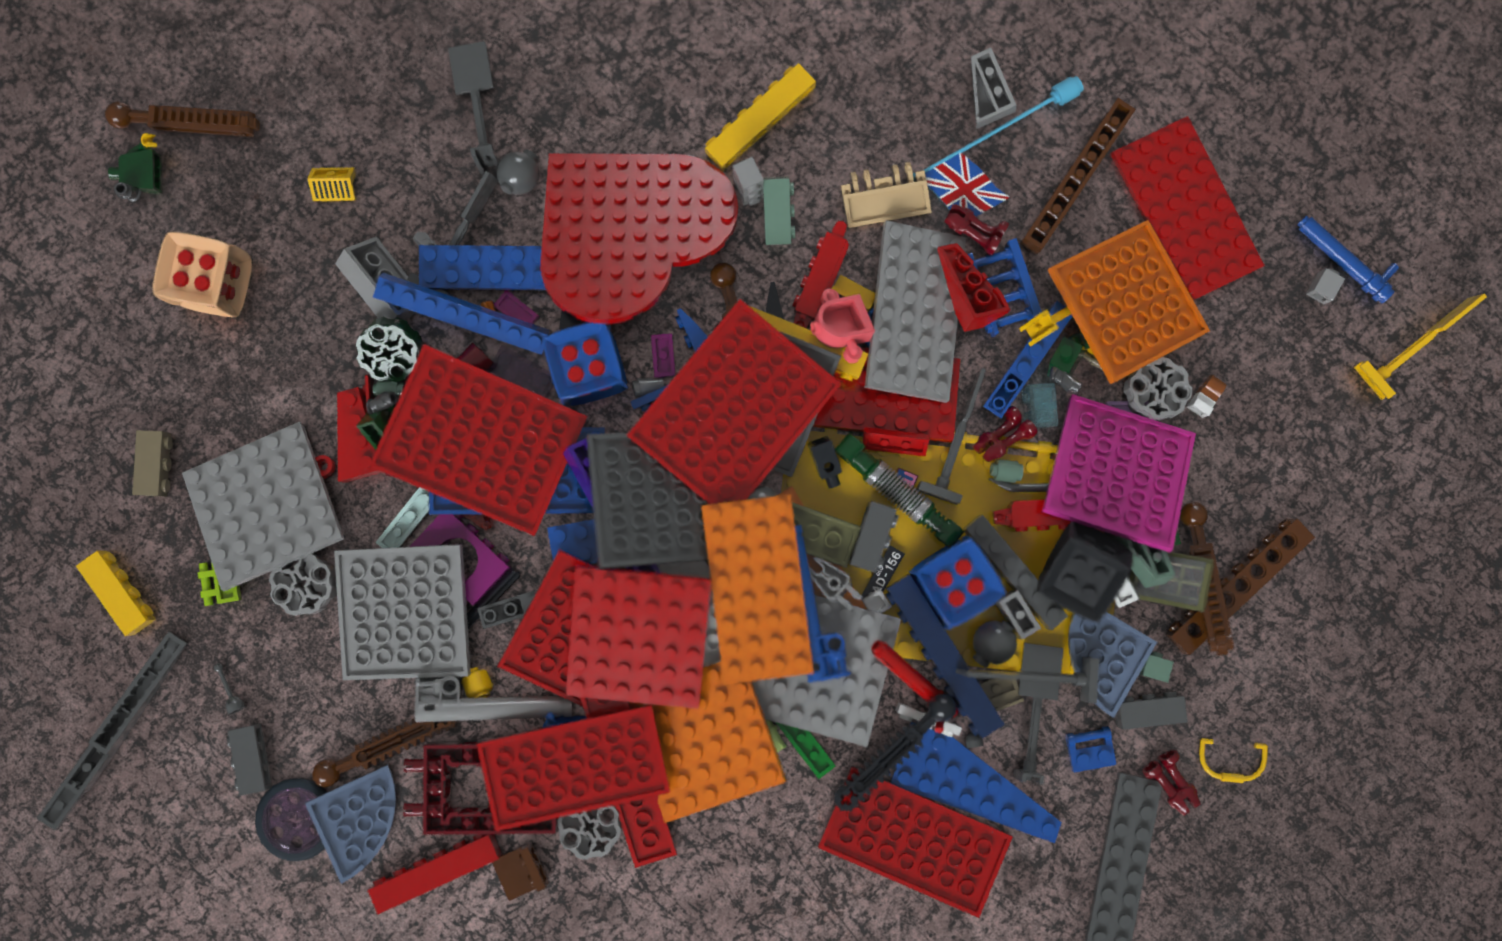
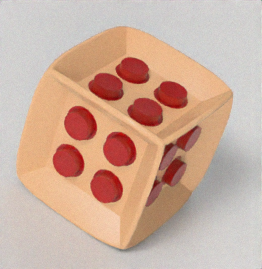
[153,232,252,317]

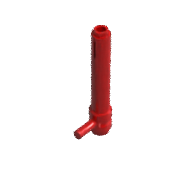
[871,640,959,733]

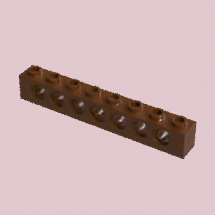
[1020,98,1136,255]
[1166,518,1315,655]

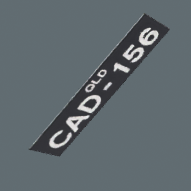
[861,545,905,599]

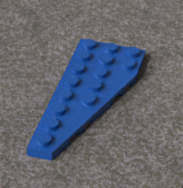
[890,722,1062,843]

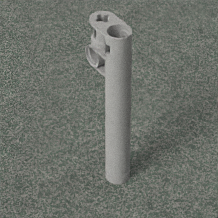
[415,676,572,722]

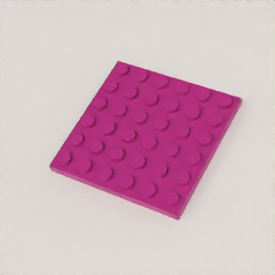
[1042,394,1196,552]

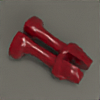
[944,204,1009,256]
[973,406,1038,462]
[1142,750,1201,816]

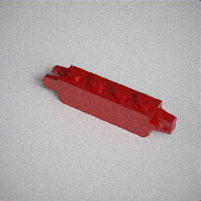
[792,220,849,329]
[992,499,1071,532]

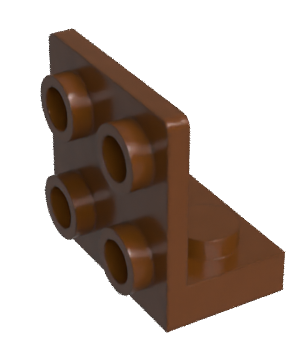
[492,842,549,901]

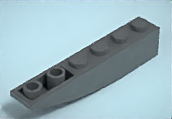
[477,589,538,629]

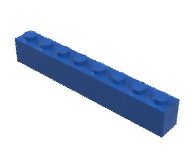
[373,273,550,355]

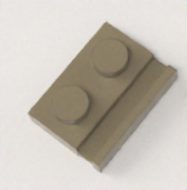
[979,671,1024,711]

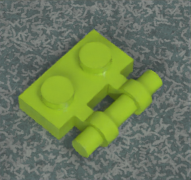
[197,561,242,606]

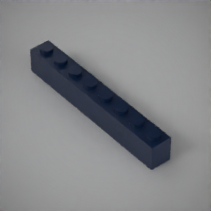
[885,574,1005,739]

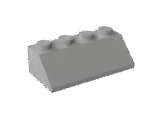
[335,237,416,321]

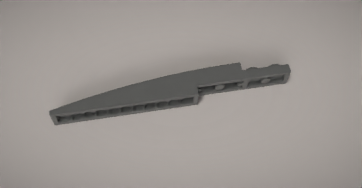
[36,632,188,831]

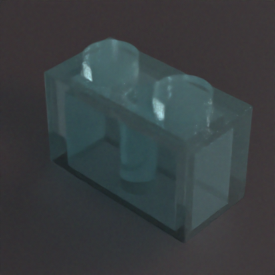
[1022,383,1058,429]

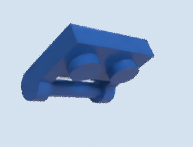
[1065,726,1117,773]

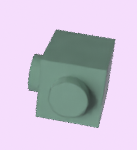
[1139,651,1174,683]

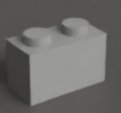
[995,590,1041,640]

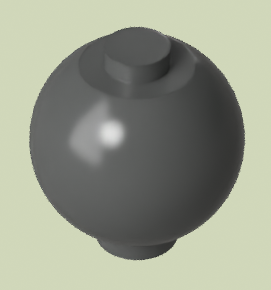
[497,149,539,195]
[973,620,1017,668]

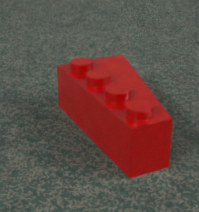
[337,387,383,483]

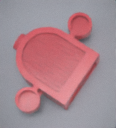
[810,289,875,363]

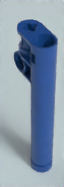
[795,525,852,682]

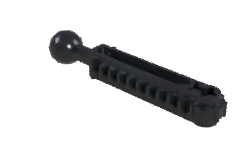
[834,693,957,812]

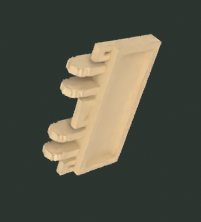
[841,162,932,228]

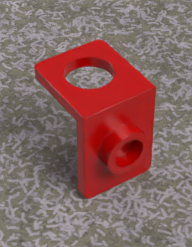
[362,374,375,403]

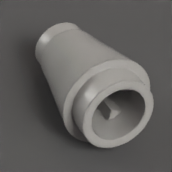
[632,378,664,398]

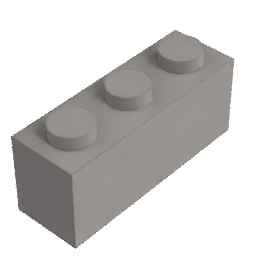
[733,156,764,206]

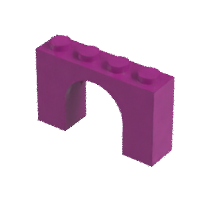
[410,514,512,605]

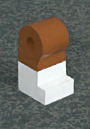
[1187,374,1227,418]

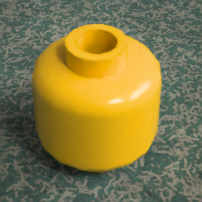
[461,667,493,698]

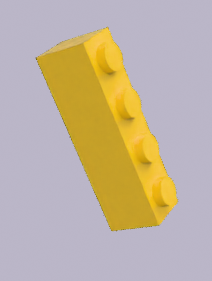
[76,551,156,636]

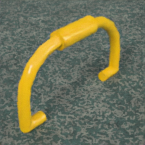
[1199,738,1268,783]

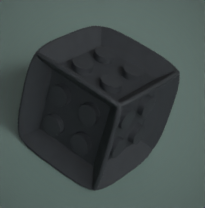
[1037,521,1133,622]

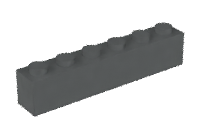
[963,515,1068,630]

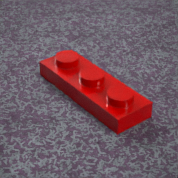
[862,427,929,457]

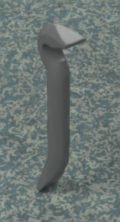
[988,478,1049,492]

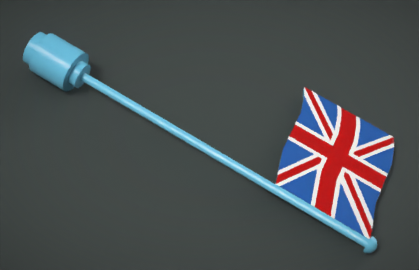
[913,76,1084,217]

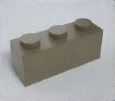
[132,430,173,497]

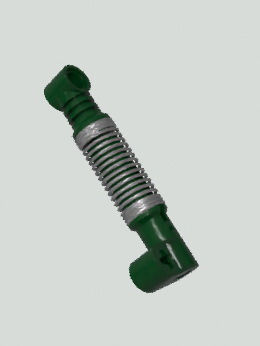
[835,433,965,548]

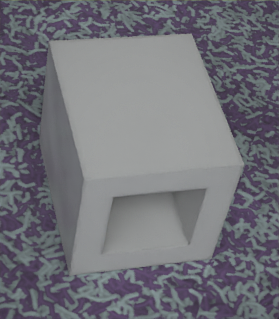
[1306,268,1345,305]

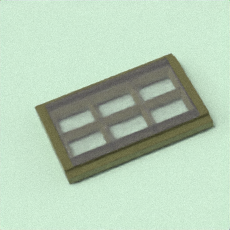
[1130,551,1214,612]

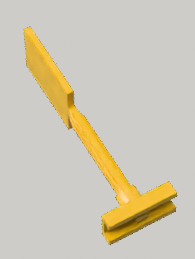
[1353,294,1487,400]
[1019,307,1071,347]

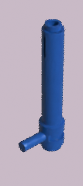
[1297,215,1399,304]

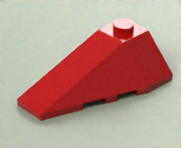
[937,243,1011,332]

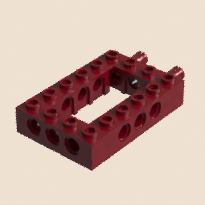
[403,742,559,835]

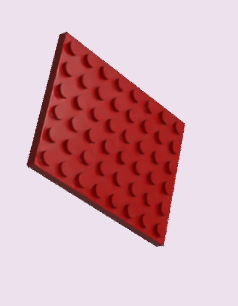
[626,299,841,505]
[369,344,587,536]

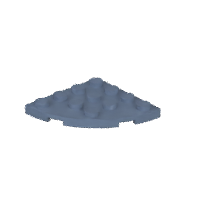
[1068,612,1157,718]
[305,764,396,883]

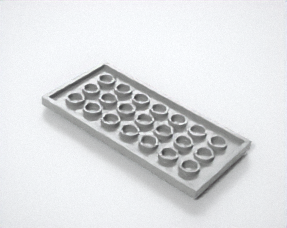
[865,220,966,403]

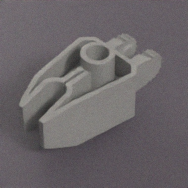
[809,557,862,611]

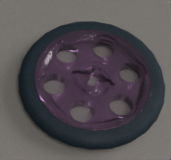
[255,778,327,861]

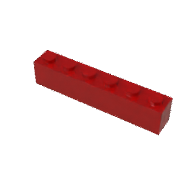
[367,834,503,914]

